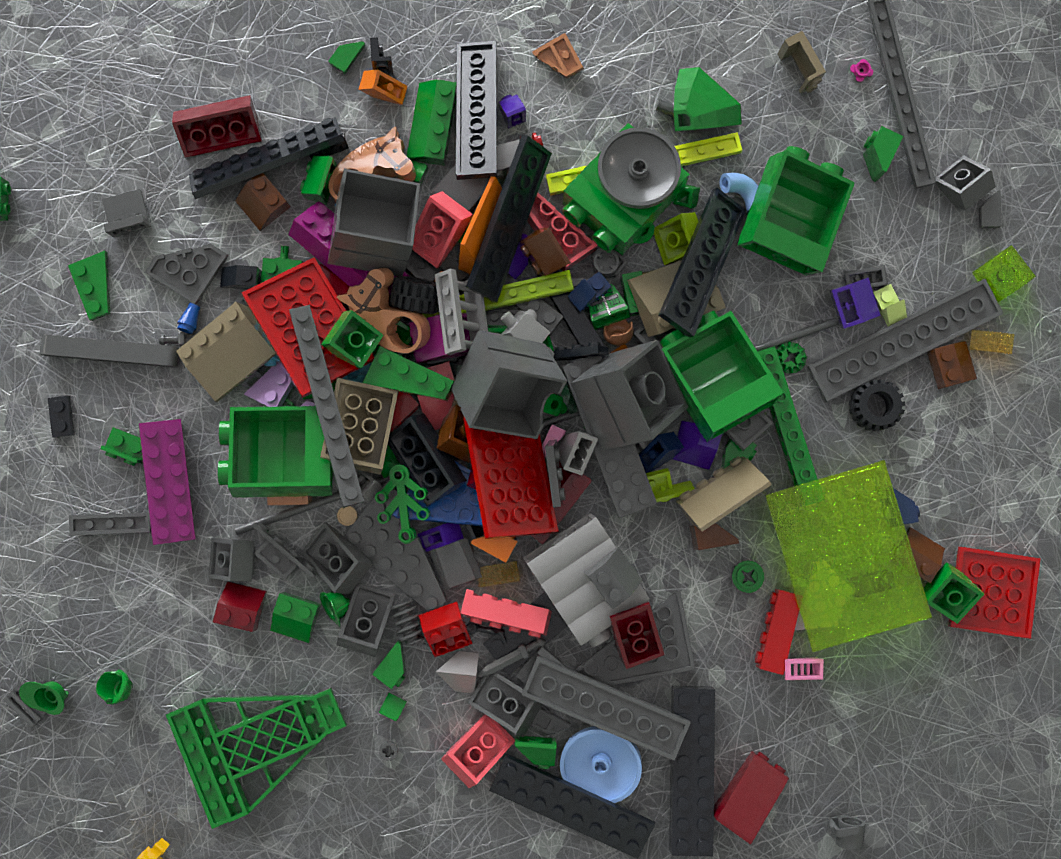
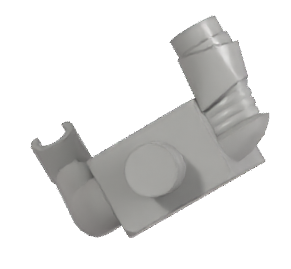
[501,309,550,343]

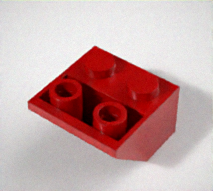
[419,602,473,657]

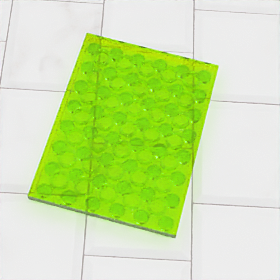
[765,460,932,652]

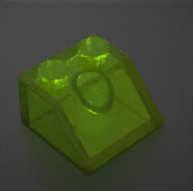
[972,245,1036,302]

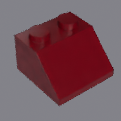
[213,581,267,632]

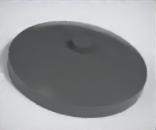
[598,128,681,209]

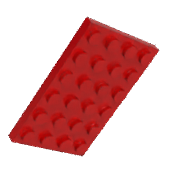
[242,257,374,398]
[463,417,559,539]

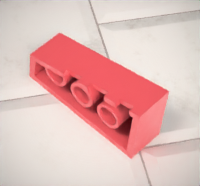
[527,193,598,271]
[461,589,552,638]

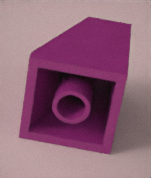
[410,313,470,363]

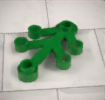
[375,464,430,544]

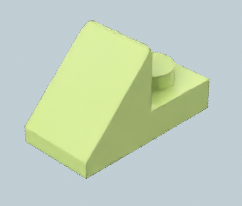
[873,284,907,326]

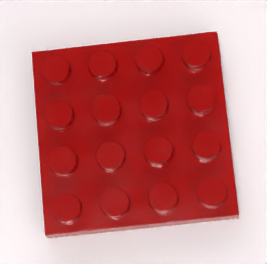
[948,546,1041,639]

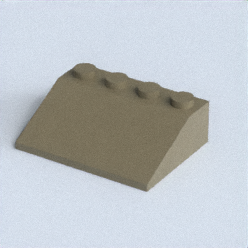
[627,260,726,337]
[176,302,276,402]
[320,378,398,474]
[676,456,772,532]

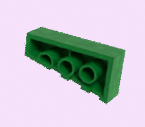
[362,346,454,401]

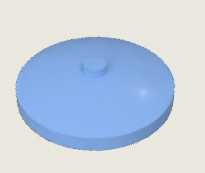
[560,726,642,803]

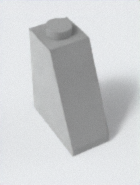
[559,431,598,475]

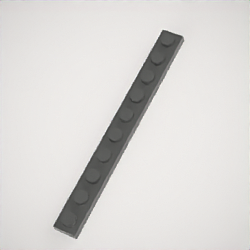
[867,0,936,189]
[289,305,364,508]

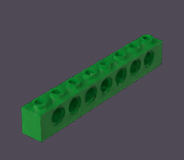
[758,346,824,506]

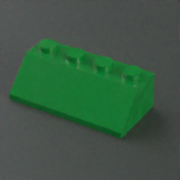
[406,79,457,166]

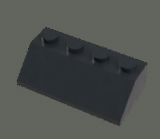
[388,413,467,506]

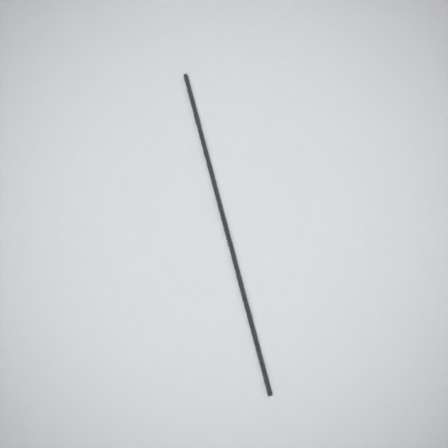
[235,317,838,535]

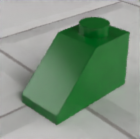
[372,640,406,689]

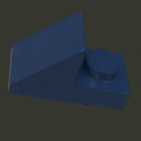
[568,272,612,312]

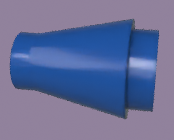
[177,303,200,334]

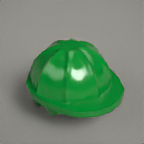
[96,670,133,705]

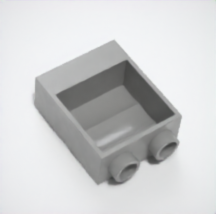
[523,513,650,647]

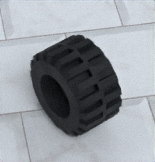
[390,276,439,314]
[849,379,905,431]

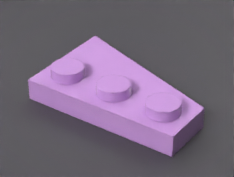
[244,361,294,407]

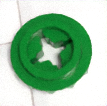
[777,342,807,374]
[732,561,764,593]

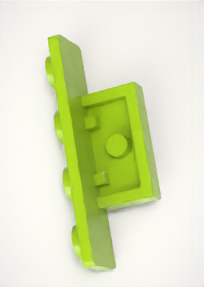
[646,468,695,502]

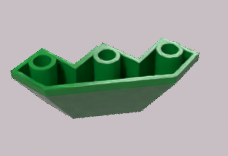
[674,67,742,131]

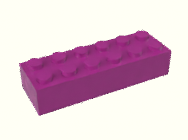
[288,201,410,303]
[139,419,195,545]

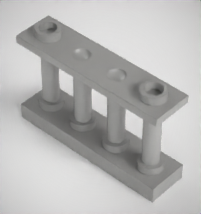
[435,269,488,355]

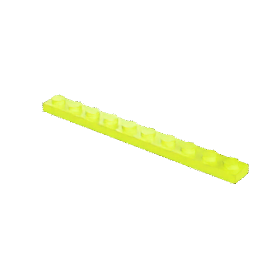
[546,132,743,196]

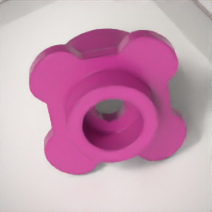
[850,59,873,82]

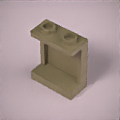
[778,31,826,94]

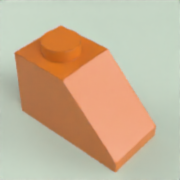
[358,69,408,105]
[471,536,518,563]

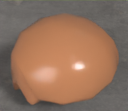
[603,319,634,346]

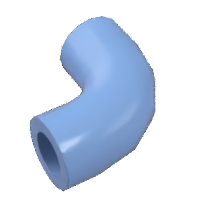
[720,173,758,213]

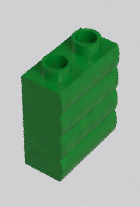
[562,123,690,256]
[737,146,855,276]
[660,311,784,442]
[218,406,333,498]

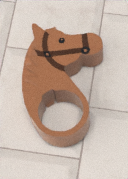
[329,127,416,203]
[337,268,430,353]

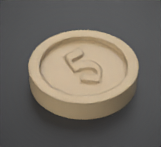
[337,506,358,526]

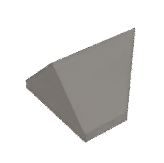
[436,651,479,693]

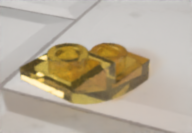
[969,330,1015,354]
[477,561,520,588]

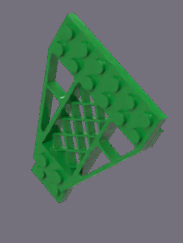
[166,688,347,829]

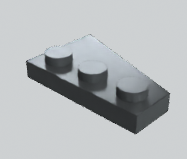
[545,440,566,507]

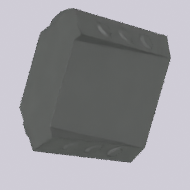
[430,538,482,590]

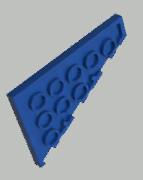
[393,461,483,526]

